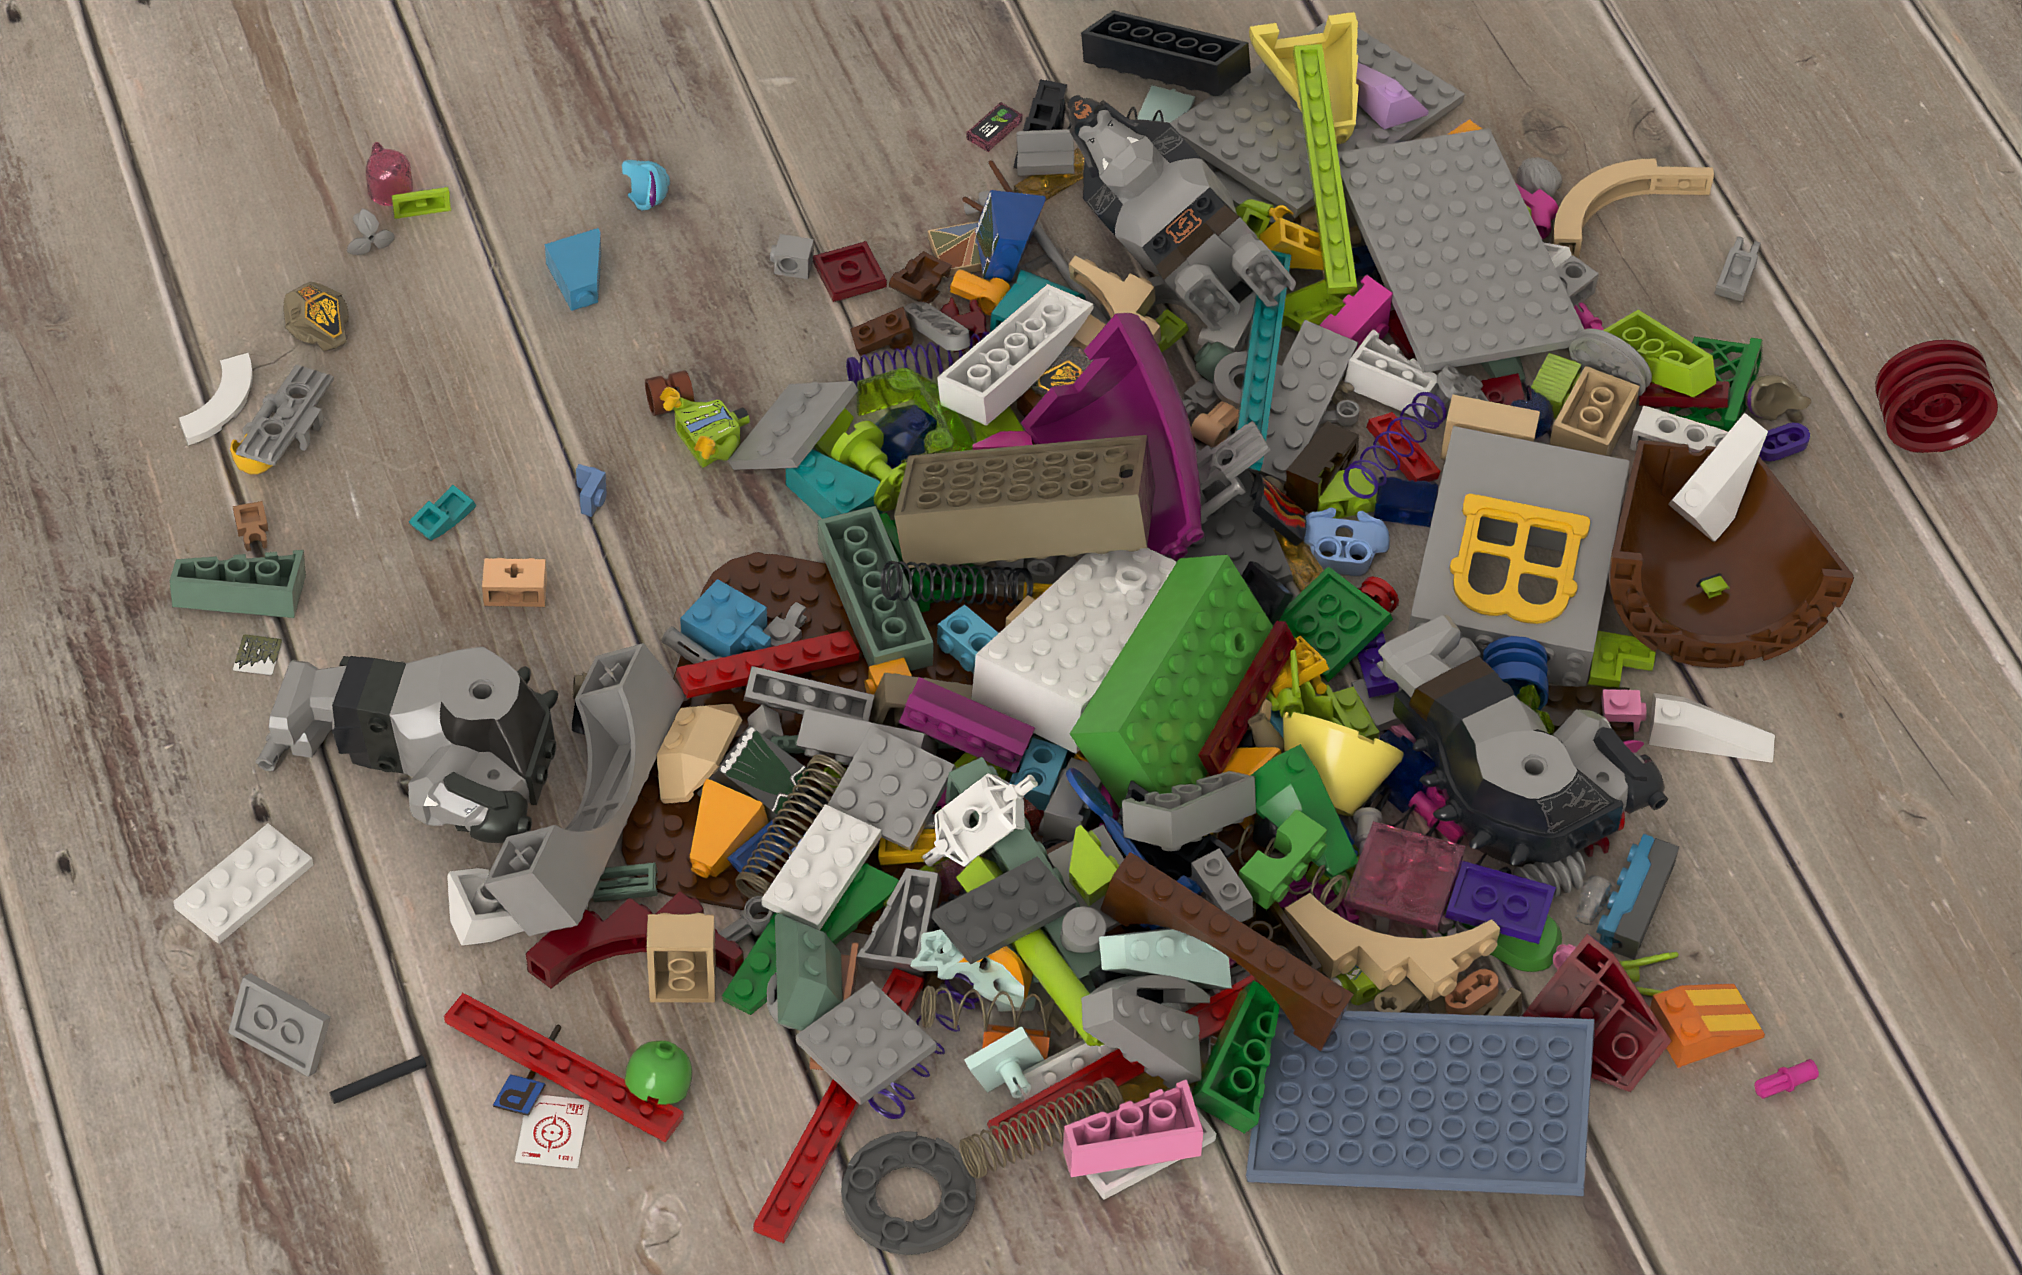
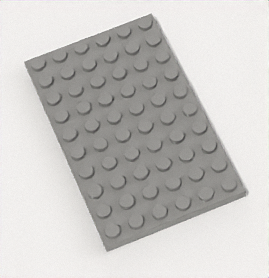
[1170,21,1465,218]
[1338,128,1584,373]

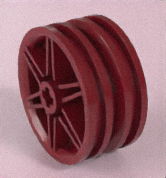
[1875,339,1998,453]

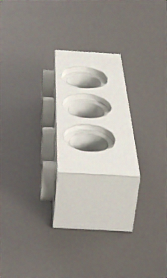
[1629,406,1728,453]

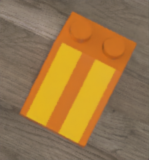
[1650,984,1765,1068]

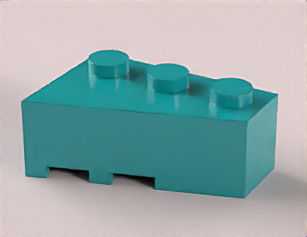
[786,449,885,519]

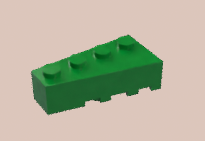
[1191,981,1280,1134]

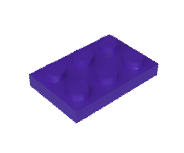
[1445,861,1556,944]

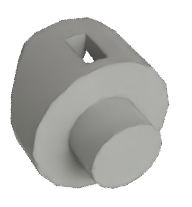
[1060,906,1106,953]

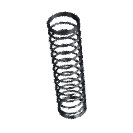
[880,561,1034,607]

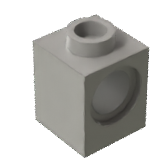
[770,234,814,279]

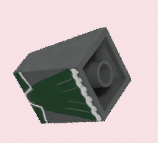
[697,725,809,822]

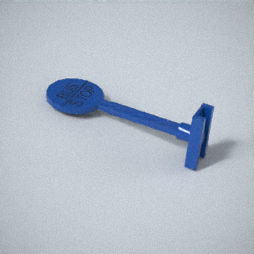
[1066,767,1203,930]

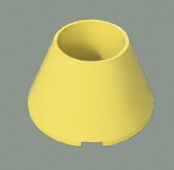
[1283,712,1404,817]

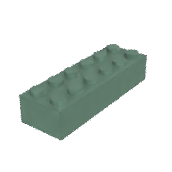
[818,506,933,671]

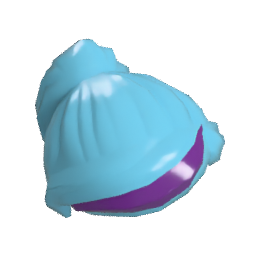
[622,160,670,211]

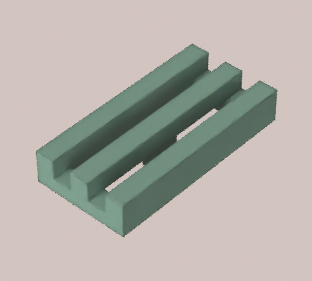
[592,862,658,902]

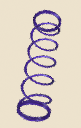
[1343,392,1447,499]
[868,973,983,1119]

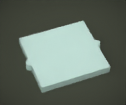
[1137,85,1195,123]

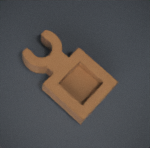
[232,501,269,552]

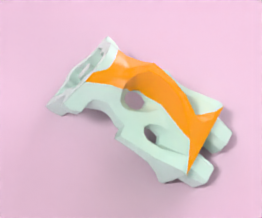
[910,929,1039,1012]

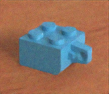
[680,579,771,657]

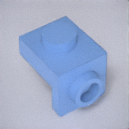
[576,464,607,517]

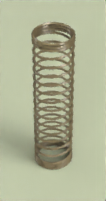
[735,754,846,899]
[959,1077,1124,1179]

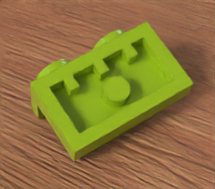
[1321,685,1380,741]

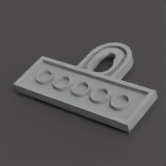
[1213,320,1358,486]

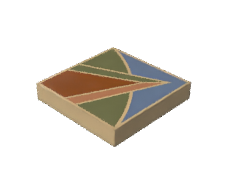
[928,221,982,278]

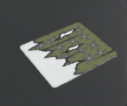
[233,634,282,675]

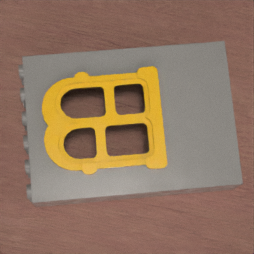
[1408,426,1630,687]

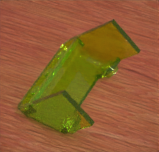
[857,368,975,464]

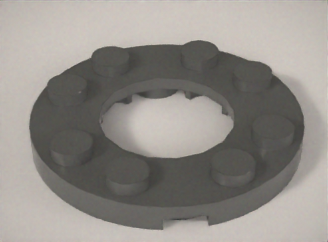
[841,1131,976,1255]

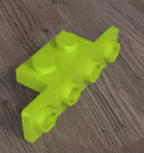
[1282,279,1358,332]

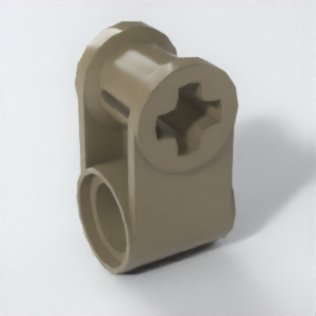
[1374,976,1429,1013]

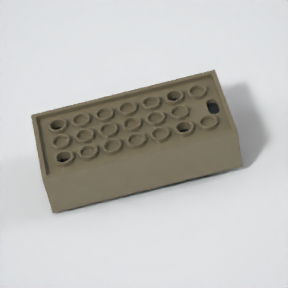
[894,435,1156,570]

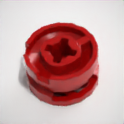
[1358,576,1399,614]

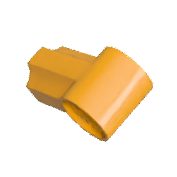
[950,270,1011,316]

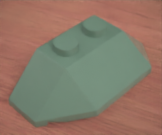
[775,913,843,1031]

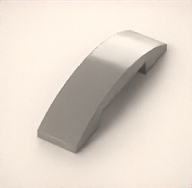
[1091,975,1210,1004]

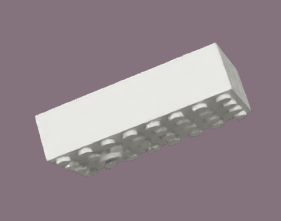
[971,548,1177,754]

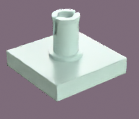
[964,1026,1044,1098]

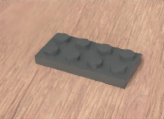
[932,856,1077,965]

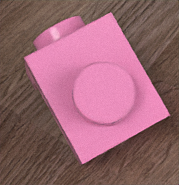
[1601,689,1647,732]

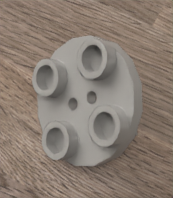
[1434,365,1488,407]

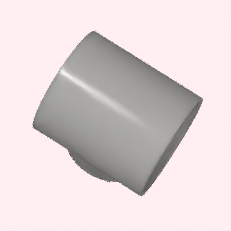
[719,896,775,943]

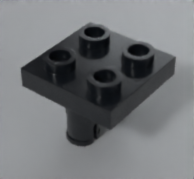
[1241,561,1294,626]

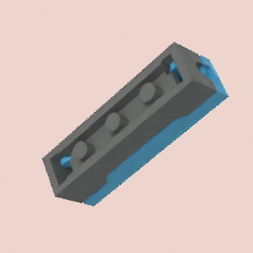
[1596,834,1679,960]

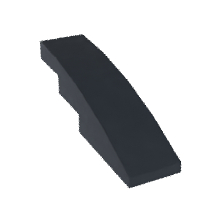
[1013,79,1067,169]

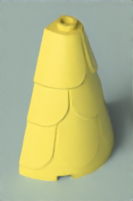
[1249,12,1359,144]

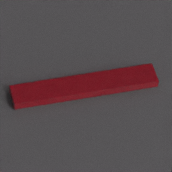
[1198,621,1297,776]

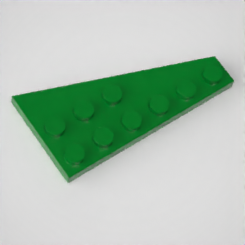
[722,863,899,1015]

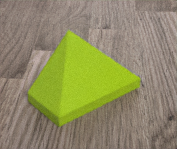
[392,187,451,219]

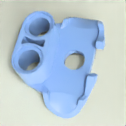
[1302,508,1390,576]

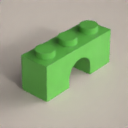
[1238,809,1327,910]

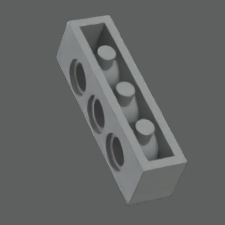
[743,666,874,722]

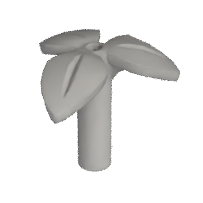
[347,208,394,255]

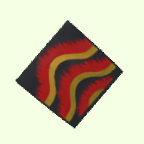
[1250,473,1306,546]

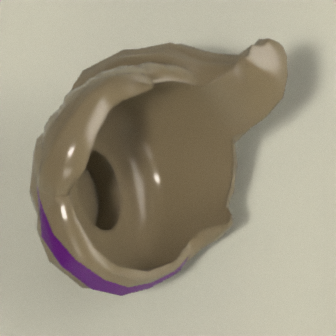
[1745,374,1811,421]

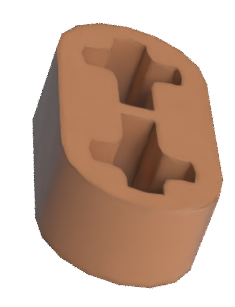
[1445,969,1499,1015]

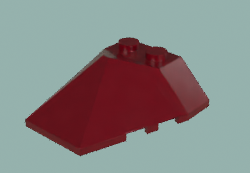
[1521,933,1672,1092]

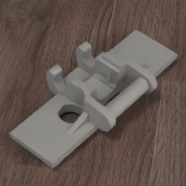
[236,365,334,466]
[1197,420,1271,524]

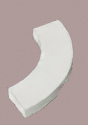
[179,353,253,445]

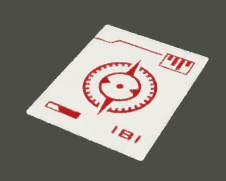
[515,1095,590,1169]

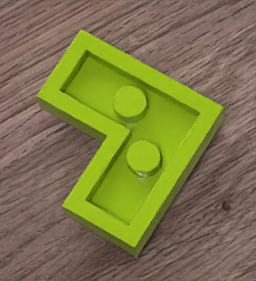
[1588,631,1656,687]

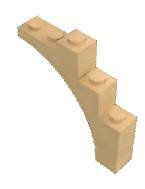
[1069,256,1161,344]
[1284,893,1500,1002]

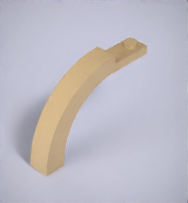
[1551,158,1714,258]

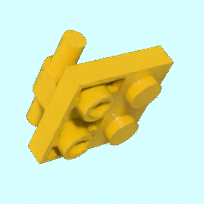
[1270,636,1329,698]

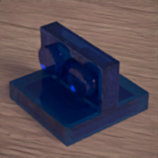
[1380,730,1436,813]

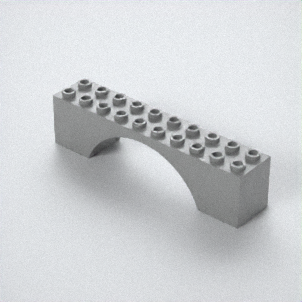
[483,643,685,936]

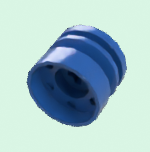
[1482,636,1548,713]

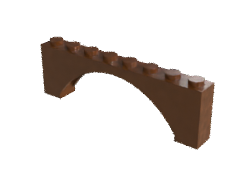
[1100,852,1354,1051]

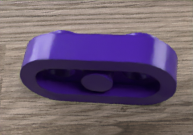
[1759,423,1810,461]

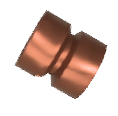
[645,370,695,416]

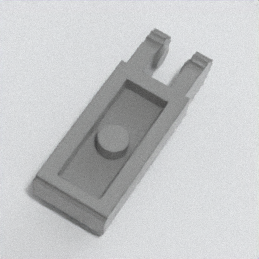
[1715,236,1761,302]

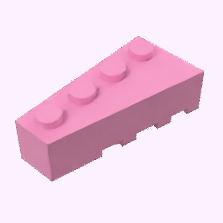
[1063,1079,1203,1177]

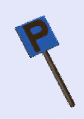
[493,1024,561,1116]

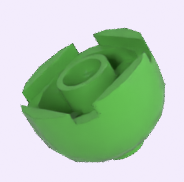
[625,1040,692,1105]

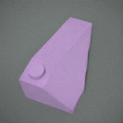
[1356,62,1429,129]

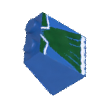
[975,190,1046,282]

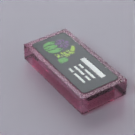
[966,102,1023,152]

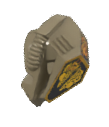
[283,281,349,351]

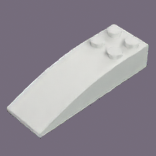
[937,284,1094,426]

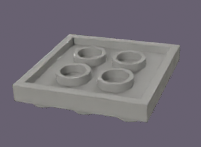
[828,725,956,852]
[796,981,937,1106]

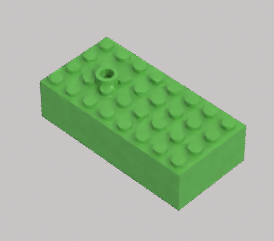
[1069,555,1273,809]

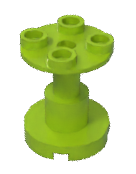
[831,421,907,511]

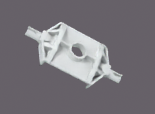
[922,773,1038,867]

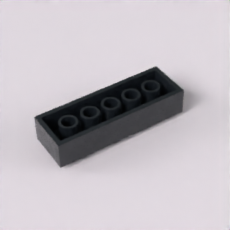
[1081,10,1251,96]

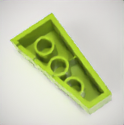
[1602,309,1716,397]

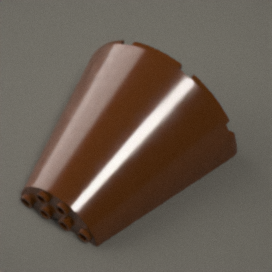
[1609,440,1854,668]

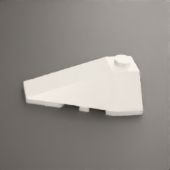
[1649,693,1775,763]

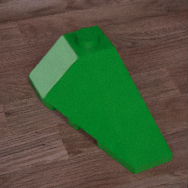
[1250,744,1360,878]

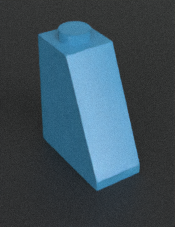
[545,228,602,311]

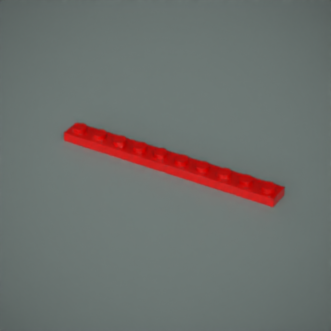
[753,968,924,1243]
[987,975,1262,1151]

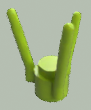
[1266,650,1304,718]
[1619,952,1679,996]

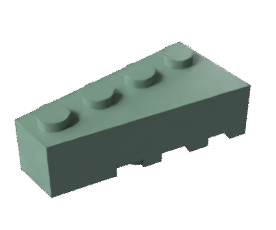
[169,550,306,618]

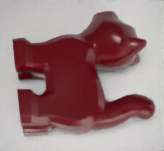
[939,297,987,352]

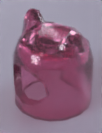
[365,142,413,206]

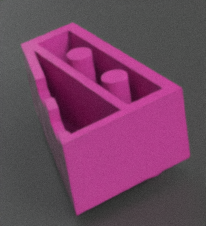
[1319,275,1393,352]

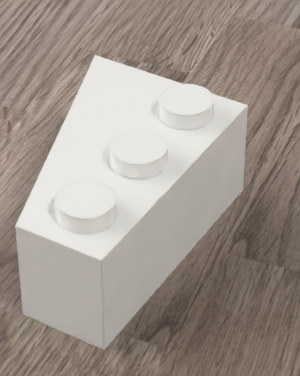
[1344,329,1438,418]

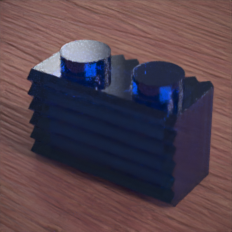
[1374,476,1439,527]

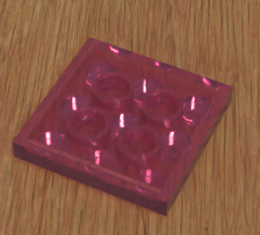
[1344,821,1465,932]

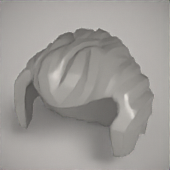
[1516,157,1562,198]

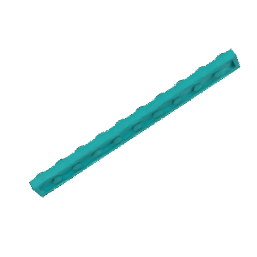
[1232,250,1291,471]

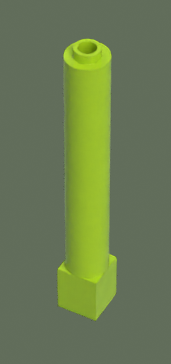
[956,855,1104,1046]

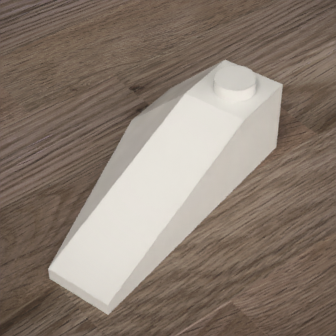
[1668,413,1768,542]
[447,868,588,946]

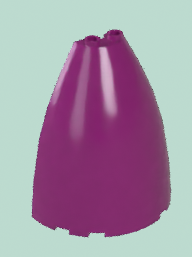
[1021,313,1204,561]

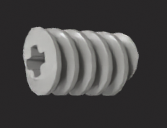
[1513,851,1586,897]

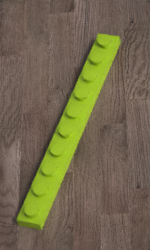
[1293,44,1357,294]

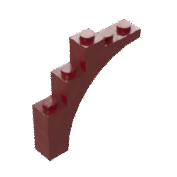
[526,891,744,989]

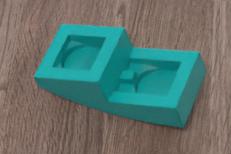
[409,485,476,541]

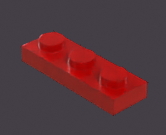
[1366,412,1441,487]

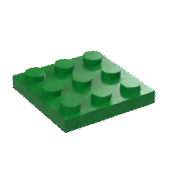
[1279,566,1393,682]

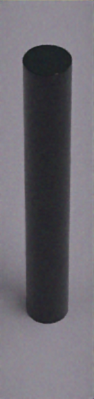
[329,1054,427,1104]

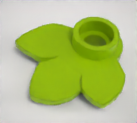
[1300,681,1343,726]

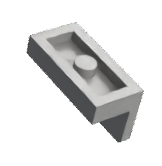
[1016,129,1075,176]

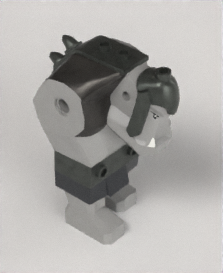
[269,646,558,843]

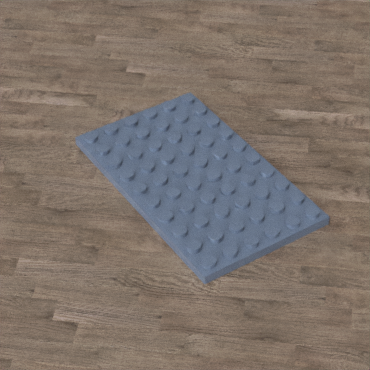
[1246,1008,1595,1196]

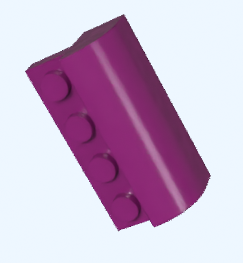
[899,677,1035,774]

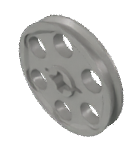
[1569,329,1652,397]

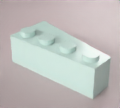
[1099,928,1232,989]

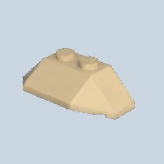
[657,704,742,804]

